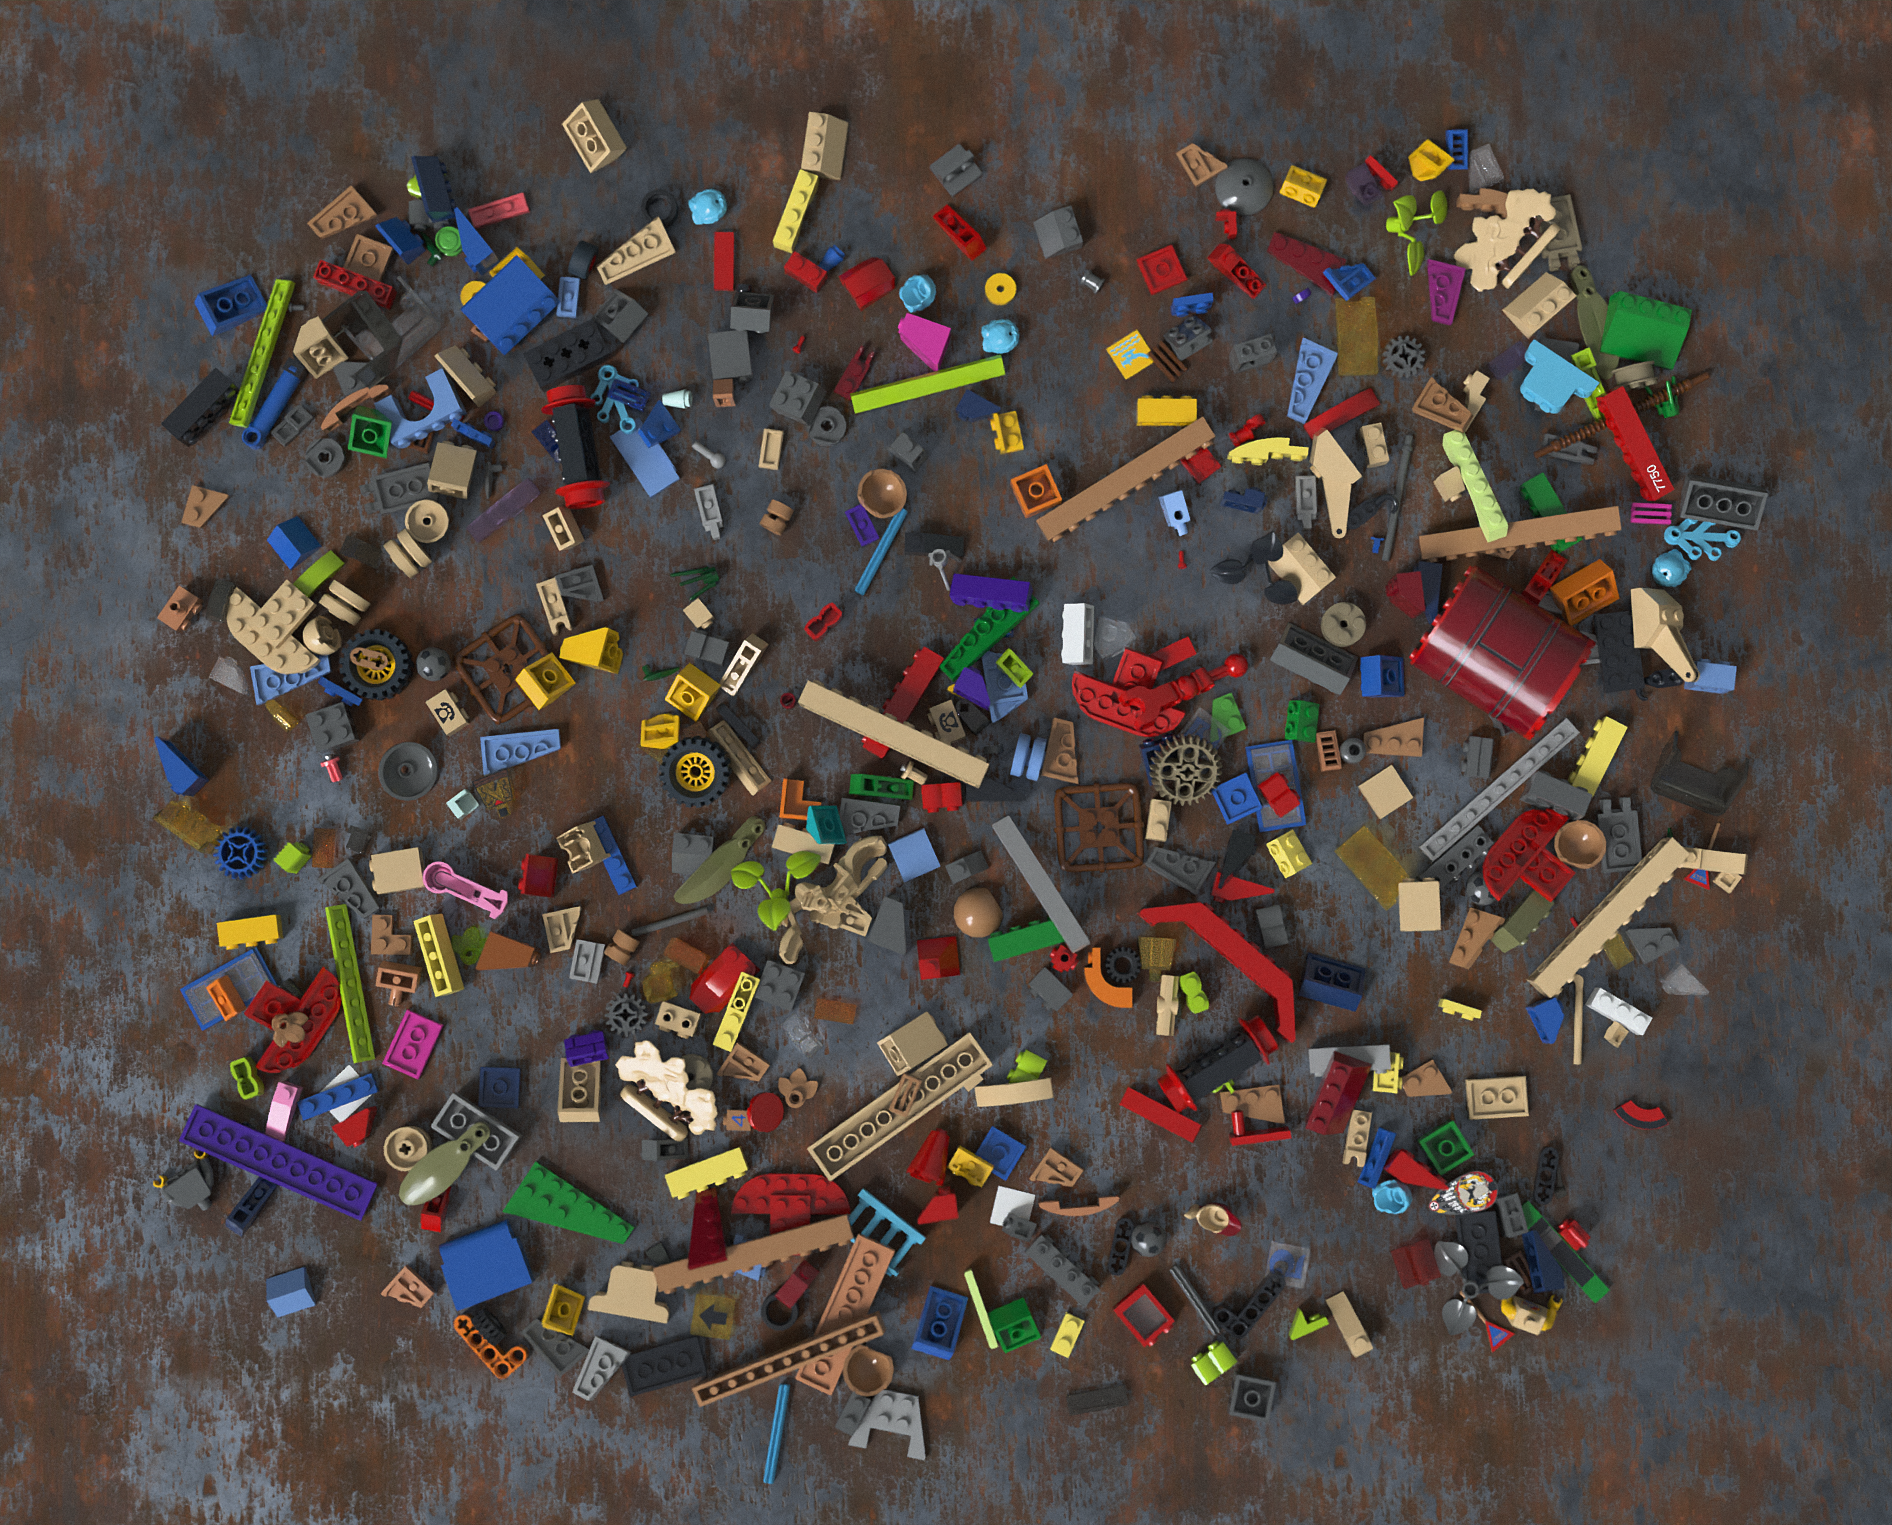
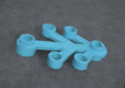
[591,365,646,434]
[1664,519,1741,561]

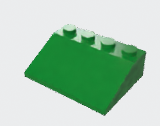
[1600,291,1692,370]

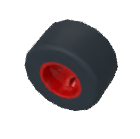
[568,240,599,279]

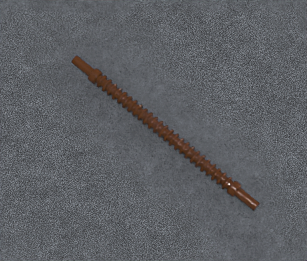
[1533,372,1709,459]

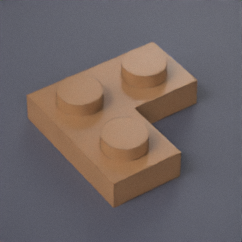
[371,915,413,955]

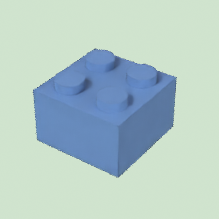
[1684,659,1737,694]

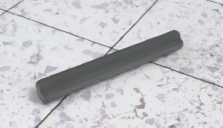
[1170,1265,1222,1335]

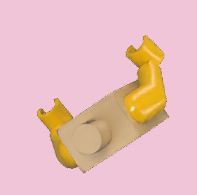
[1501,1295,1563,1335]

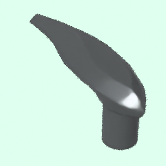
[485,461,502,499]

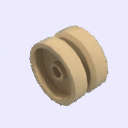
[405,499,449,543]
[383,528,432,579]
[319,580,370,626]
[384,1126,432,1171]

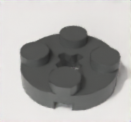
[807,406,846,446]
[305,438,346,478]

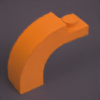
[1084,948,1132,1008]

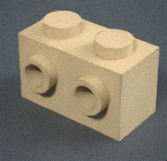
[655,1001,702,1039]

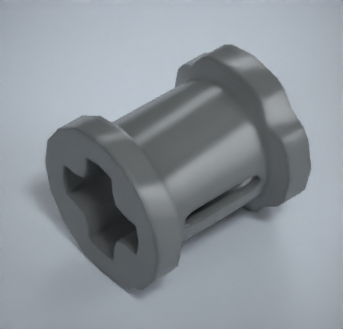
[1080,269,1106,294]

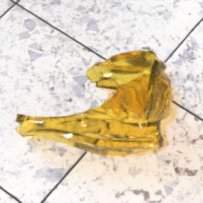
[642,959,679,1003]

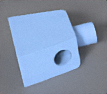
[1159,490,1190,537]

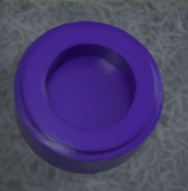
[1292,288,1312,304]
[484,411,504,432]

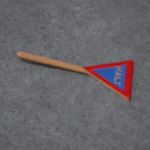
[1683,823,1721,890]
[1460,1290,1515,1353]

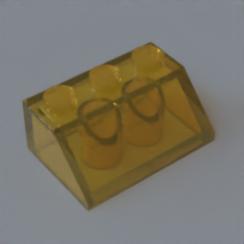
[152,800,224,854]

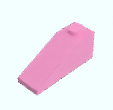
[265,1081,303,1142]

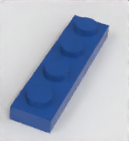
[591,816,637,895]
[297,1073,379,1120]

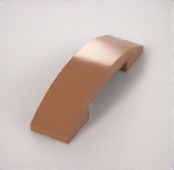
[321,385,392,434]
[1039,1195,1119,1216]

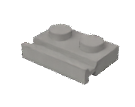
[569,939,606,984]

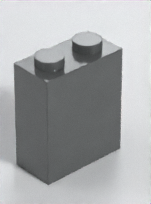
[708,330,753,383]

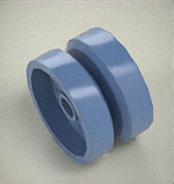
[1010,733,1047,781]

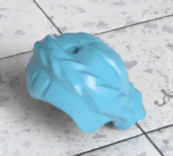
[688,188,727,225]
[899,274,936,313]
[981,319,1019,354]
[1652,549,1691,587]
[1372,1180,1412,1214]

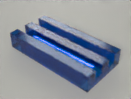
[607,379,651,412]

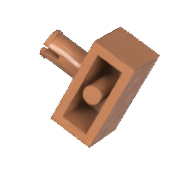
[157,586,203,633]
[375,960,422,1006]

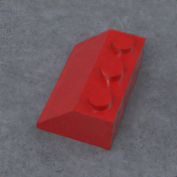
[918,1186,958,1224]

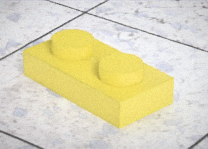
[1438,999,1482,1021]
[1050,1312,1085,1358]

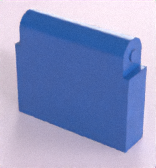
[439,1219,535,1311]

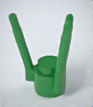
[1644,376,1680,419]

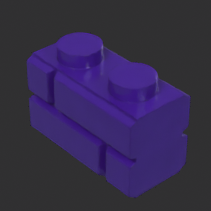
[564,1030,609,1067]

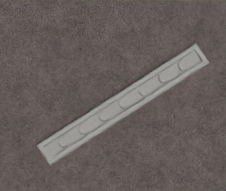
[992,815,1090,953]

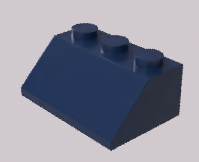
[411,156,457,223]
[1298,952,1365,1012]

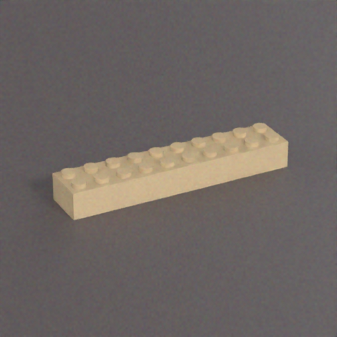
[798,680,989,789]
[1526,838,1690,998]
[807,1032,993,1181]

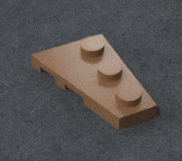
[307,186,378,239]
[1412,377,1473,433]
[1363,718,1424,757]

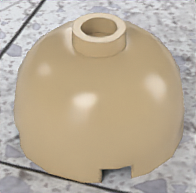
[303,616,342,656]

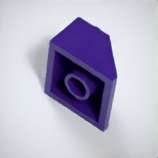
[953,666,991,710]

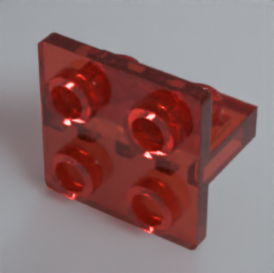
[1391,1239,1441,1289]

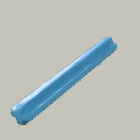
[855,508,908,595]
[763,1383,790,1484]

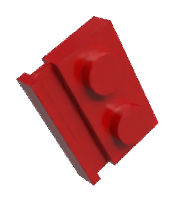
[1365,155,1398,191]
[1180,447,1221,485]

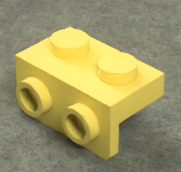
[1267,829,1312,878]
[1373,1052,1403,1093]

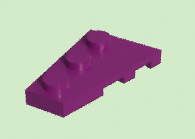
[1427,259,1466,326]

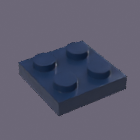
[478,1067,521,1108]

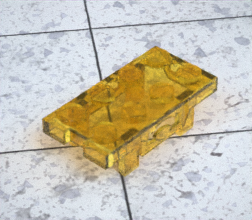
[1335,297,1378,376]
[1334,825,1411,911]

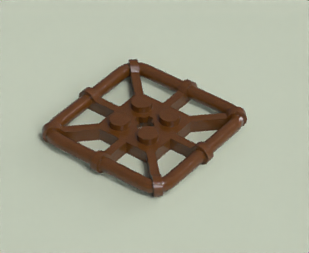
[453,613,550,725]
[1054,782,1144,873]

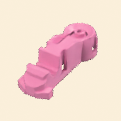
[423,862,508,919]

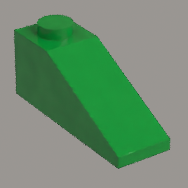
[849,774,914,800]

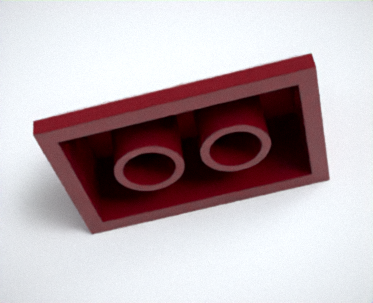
[1385,571,1425,619]

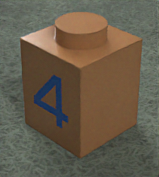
[723,1109,752,1131]

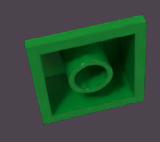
[348,405,392,458]
[987,1297,1041,1353]

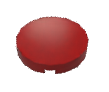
[747,1092,784,1132]

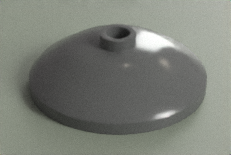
[1215,158,1273,216]
[378,742,437,801]

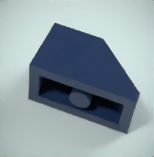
[955,389,1001,422]

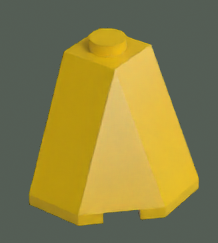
[559,628,623,674]

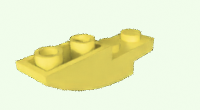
[1227,438,1308,465]
[713,972,760,1052]

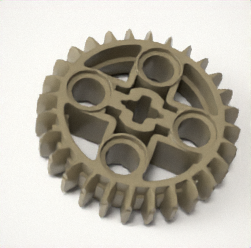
[1149,733,1223,806]

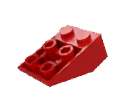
[519,854,559,898]
[1383,1148,1449,1191]

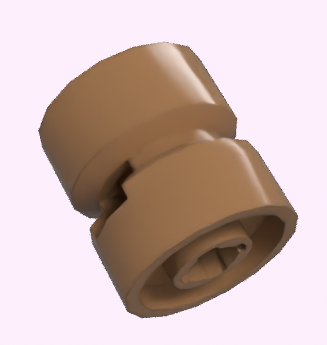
[759,499,794,536]
[604,929,640,966]

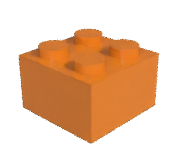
[1010,464,1062,519]

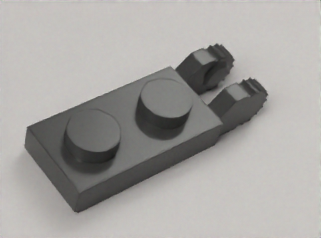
[1541,434,1597,465]

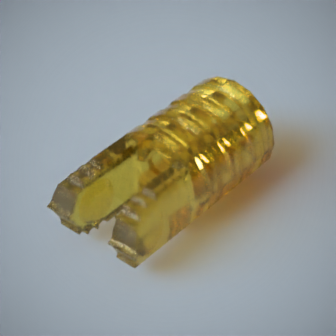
[265,699,299,733]

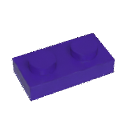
[845,504,880,548]

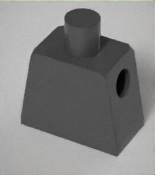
[887,432,928,473]

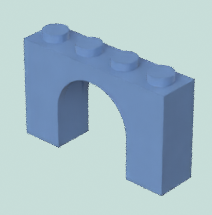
[374,368,467,449]

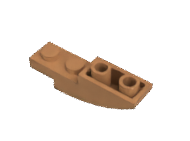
[1456,188,1534,222]

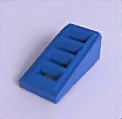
[1446,129,1468,170]

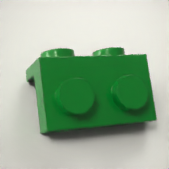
[1285,700,1320,743]

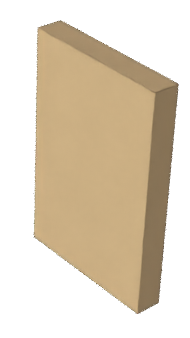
[1465,1076,1529,1120]

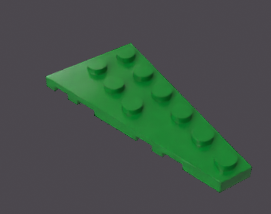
[502,1161,635,1244]

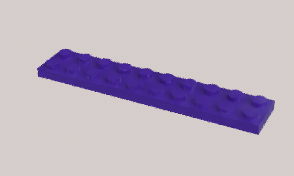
[179,1104,379,1221]

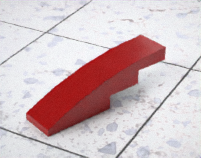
[1521,549,1568,604]
[1150,637,1197,674]
[1119,1087,1202,1143]

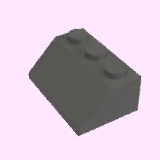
[1519,771,1592,822]

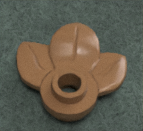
[272,1012,308,1047]
[778,1068,818,1108]

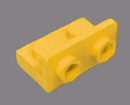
[1280,165,1327,207]
[990,411,1024,454]
[947,1146,994,1187]

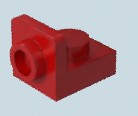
[1215,209,1237,240]

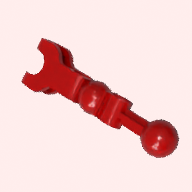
[1118,653,1248,732]

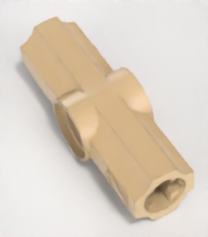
[1156,975,1179,1036]

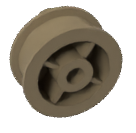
[1611,361,1658,392]
[1321,602,1366,647]
[680,1054,713,1090]

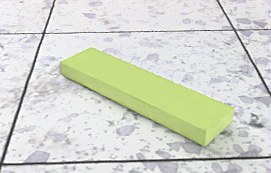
[964,1268,998,1349]

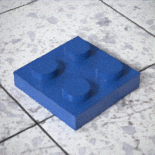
[1171,293,1213,317]
[1211,772,1264,825]
[975,1126,1026,1181]

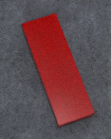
[714,232,734,291]

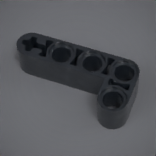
[1214,1270,1285,1339]

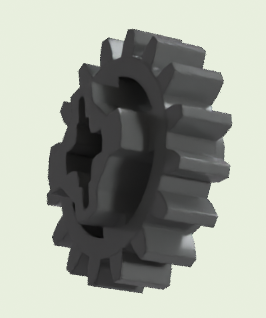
[1382,336,1425,379]
[605,993,648,1037]

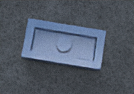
[557,277,581,318]

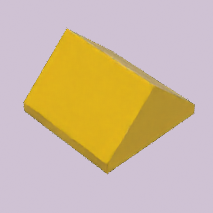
[542,1284,585,1335]

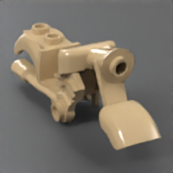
[779,835,888,964]

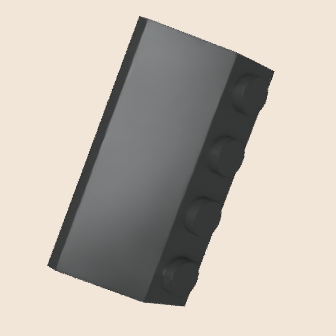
[1680,474,1768,531]
[1270,622,1358,695]

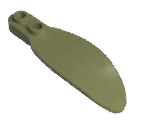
[1570,266,1619,380]
[674,816,765,904]
[399,1121,491,1205]

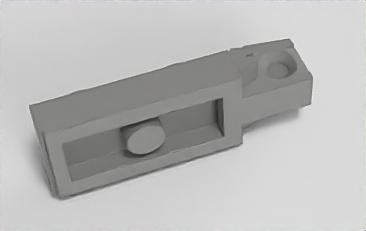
[1295,475,1317,530]
[694,484,723,540]

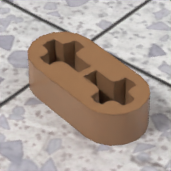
[350,647,388,670]

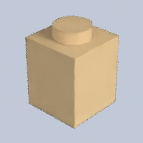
[683,598,715,630]

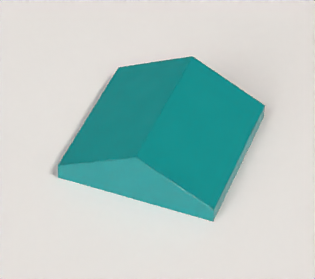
[806,806,847,844]

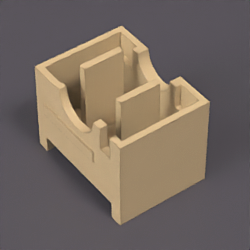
[557,821,611,873]

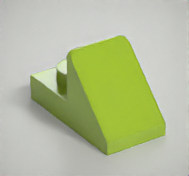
[995,648,1033,688]
[1289,1308,1329,1340]

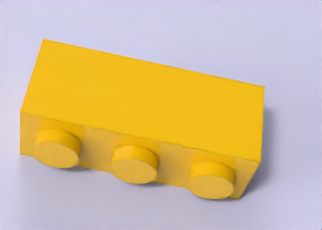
[1137,396,1197,426]
[217,915,283,950]

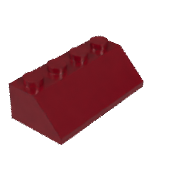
[1305,1051,1372,1135]

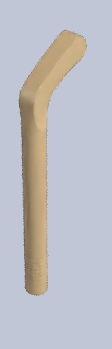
[1572,974,1584,1064]

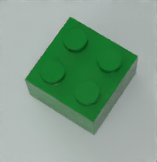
[1416,1119,1474,1176]

